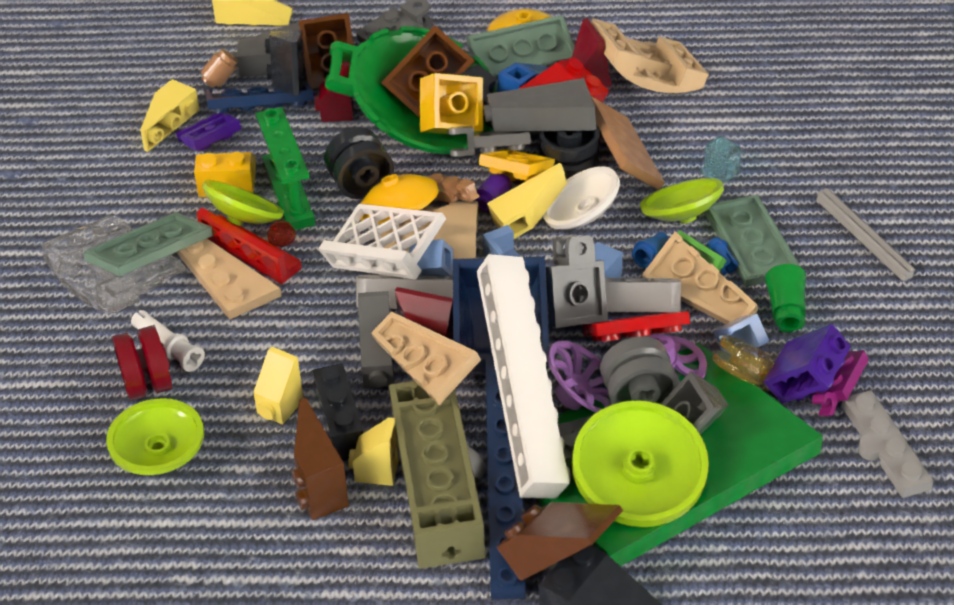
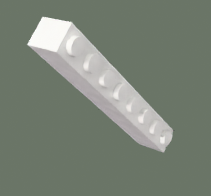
[477,254,571,498]

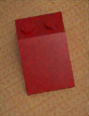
[519,57,609,103]

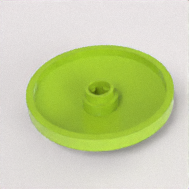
[572,401,708,527]

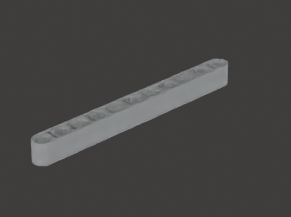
[356,275,681,312]

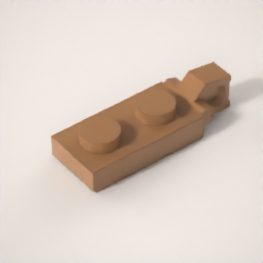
[429,173,479,203]

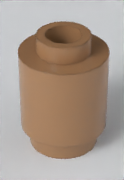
[201,49,238,88]

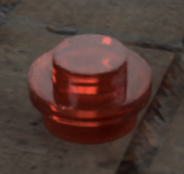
[267,221,296,247]

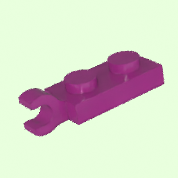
[812,350,869,416]

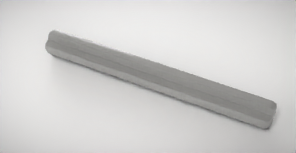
[816,188,915,281]

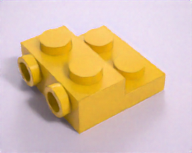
[479,148,555,182]

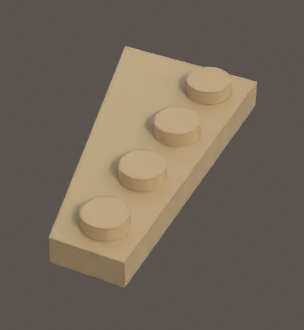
[642,231,758,324]
[177,239,282,320]
[371,311,481,406]

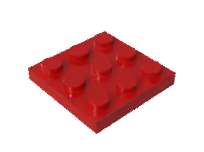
[582,311,690,342]

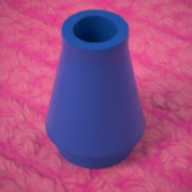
[632,232,669,268]

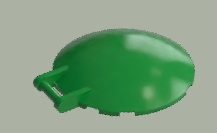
[325,26,497,154]

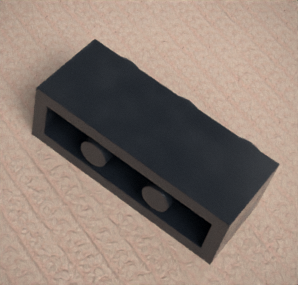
[312,363,364,461]

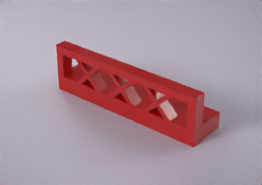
[196,207,302,284]

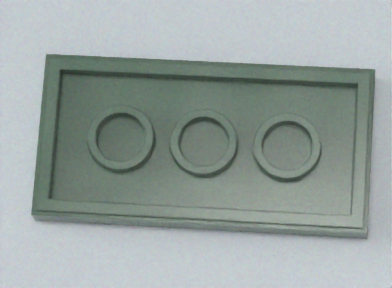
[466,15,575,81]
[704,194,801,287]
[84,212,213,277]

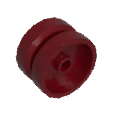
[112,325,173,401]

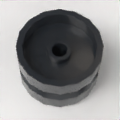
[540,125,600,180]
[324,127,394,199]

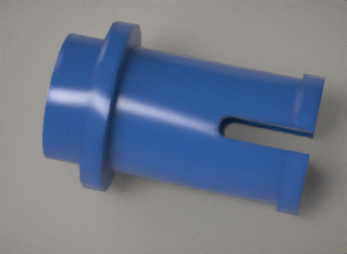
[706,237,738,274]

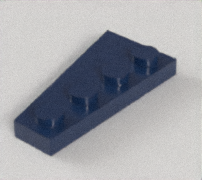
[203,85,314,113]

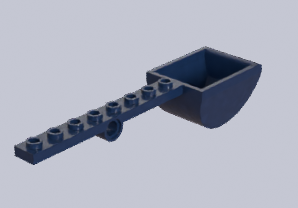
[453,256,549,600]

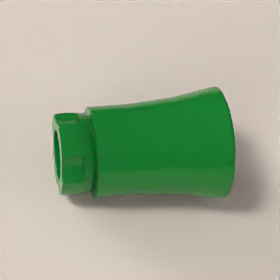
[764,264,806,333]

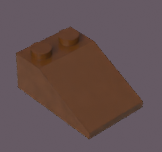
[298,13,354,91]
[381,25,475,118]
[291,397,349,520]
[497,502,623,581]

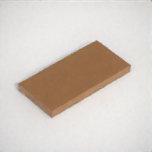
[591,96,665,190]

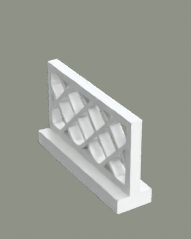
[318,204,446,280]

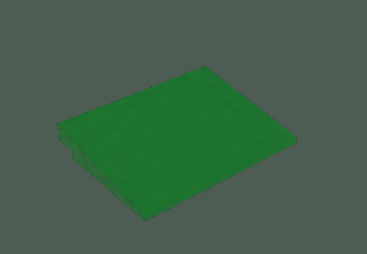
[536,343,823,566]

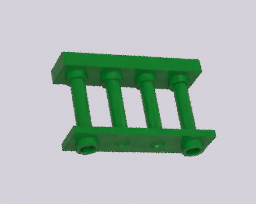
[255,107,315,232]

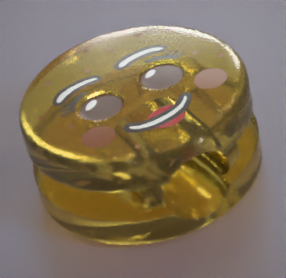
[712,335,774,385]

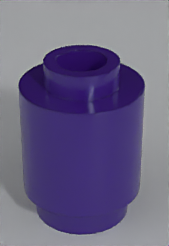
[475,173,513,212]

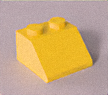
[420,73,483,134]
[194,152,257,198]

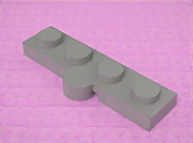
[841,390,934,498]

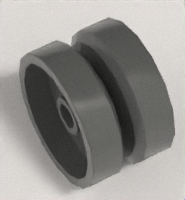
[600,336,679,405]

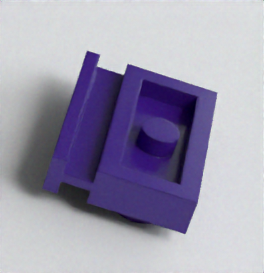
[176,113,242,151]

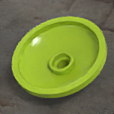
[640,178,724,224]
[202,180,284,226]
[106,398,204,475]

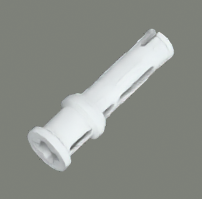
[131,310,205,372]

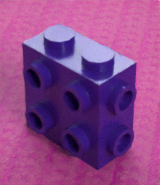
[763,324,851,404]

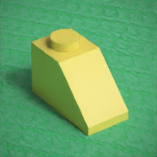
[253,347,304,425]
[348,418,399,486]

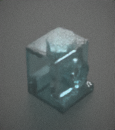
[700,135,741,184]

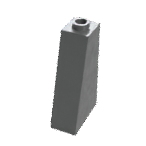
[484,78,596,132]

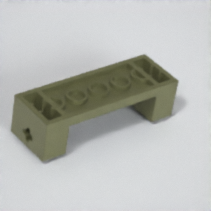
[389,381,486,569]

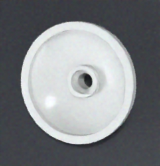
[543,166,620,230]

